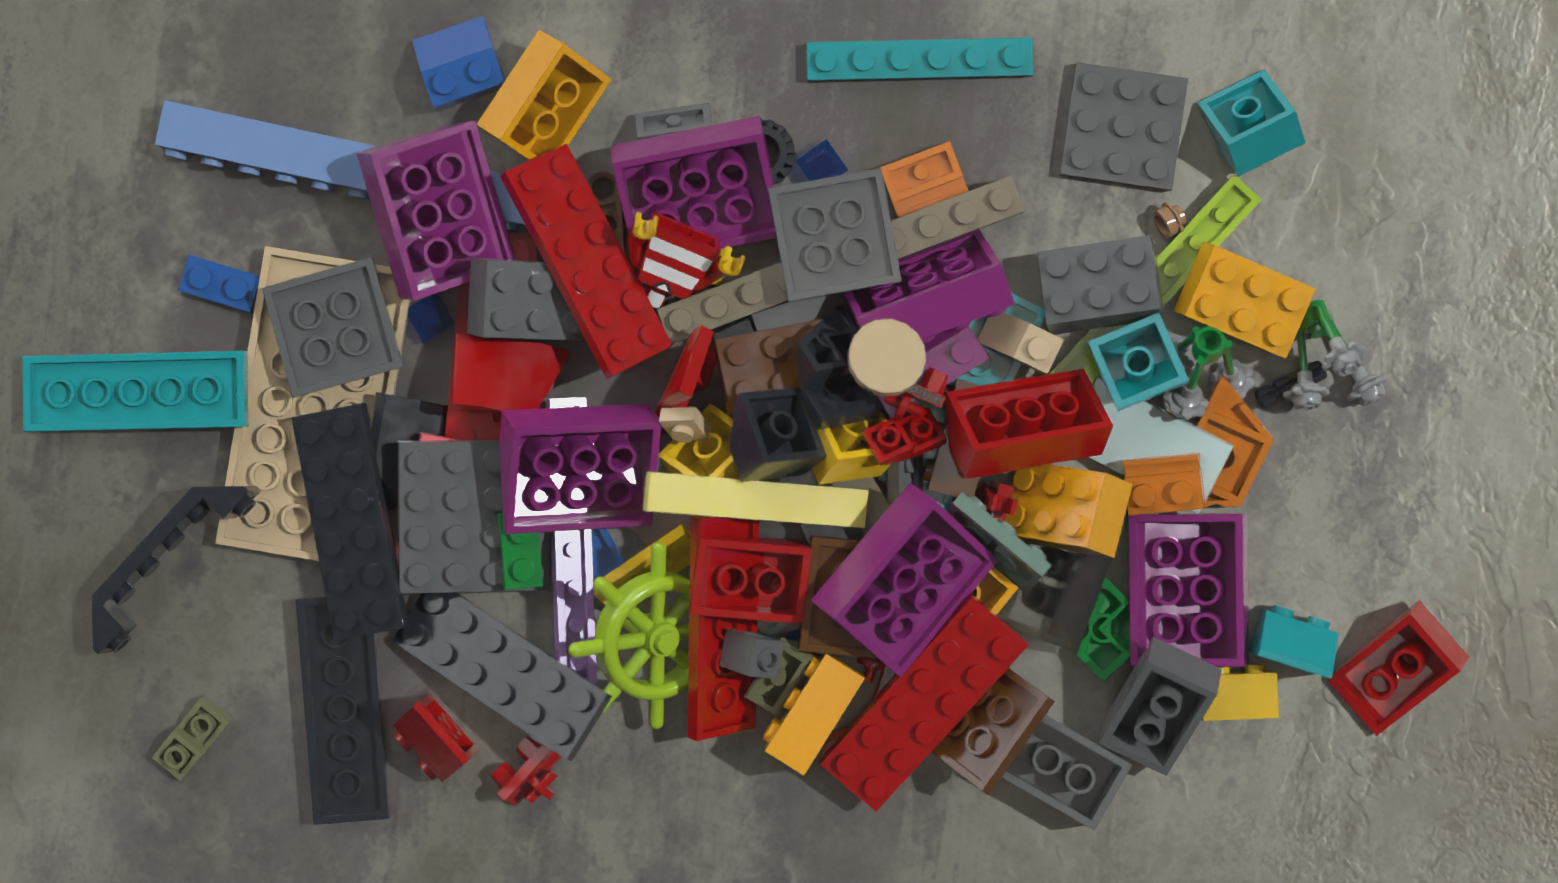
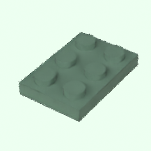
[947,492,1051,594]

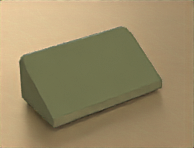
[744,637,816,716]

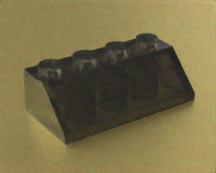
[998,509,1128,652]

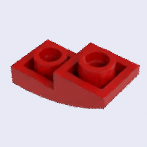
[862,407,947,466]

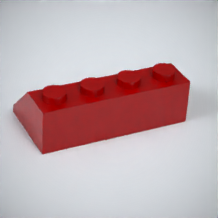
[945,368,1113,480]

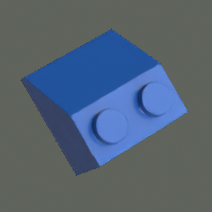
[412,16,506,112]

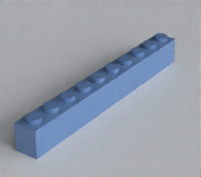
[155,100,526,232]

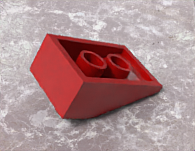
[689,537,812,624]
[1327,600,1469,736]
[392,693,480,782]

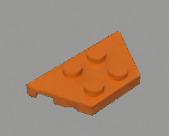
[1195,375,1274,507]

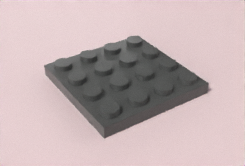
[398,439,551,594]

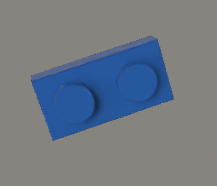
[178,255,260,313]

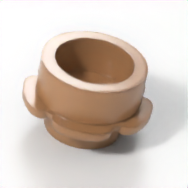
[1153,202,1187,238]

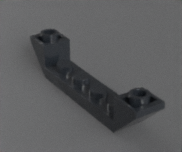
[92,486,261,654]

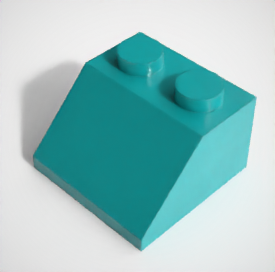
[1197,69,1306,177]
[1088,313,1189,412]
[1249,604,1339,679]

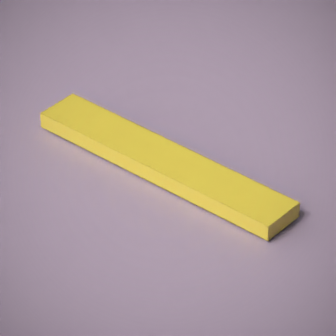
[643,472,868,528]

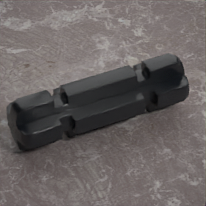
[1255,361,1327,408]

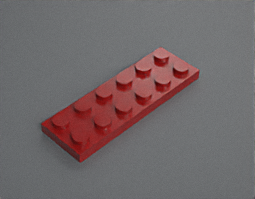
[500,144,673,379]
[688,515,759,742]
[819,593,1029,812]

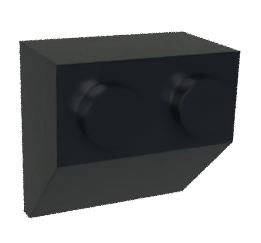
[729,387,826,482]

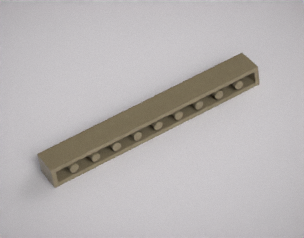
[657,175,1025,345]

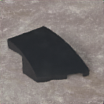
[795,305,885,430]

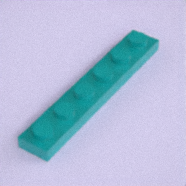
[807,37,1033,82]

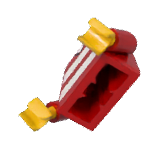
[627,211,745,308]

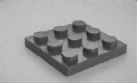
[1059,62,1188,191]
[768,168,902,302]
[262,257,404,398]

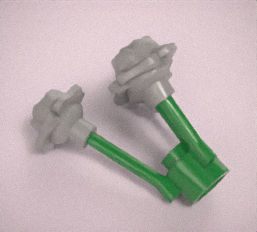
[1283,300,1388,411]
[1163,326,1255,420]

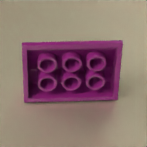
[612,116,777,249]
[356,120,516,301]
[843,230,1015,344]
[499,404,661,534]
[811,483,999,677]
[1129,513,1249,667]

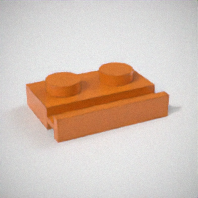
[880,141,969,218]
[1122,452,1206,515]

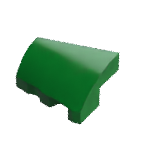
[1077,578,1130,683]

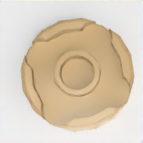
[848,319,926,397]

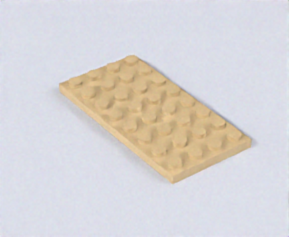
[215,246,411,561]

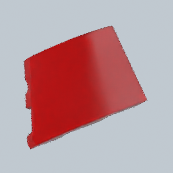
[655,325,716,436]
[452,334,570,422]

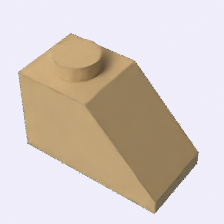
[977,313,1064,375]

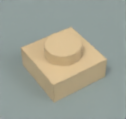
[659,407,711,443]

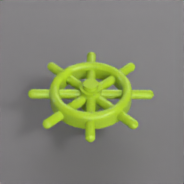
[568,542,690,729]

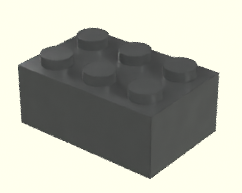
[1038,235,1165,335]
[467,258,586,341]
[1098,637,1222,776]
[1002,714,1132,831]

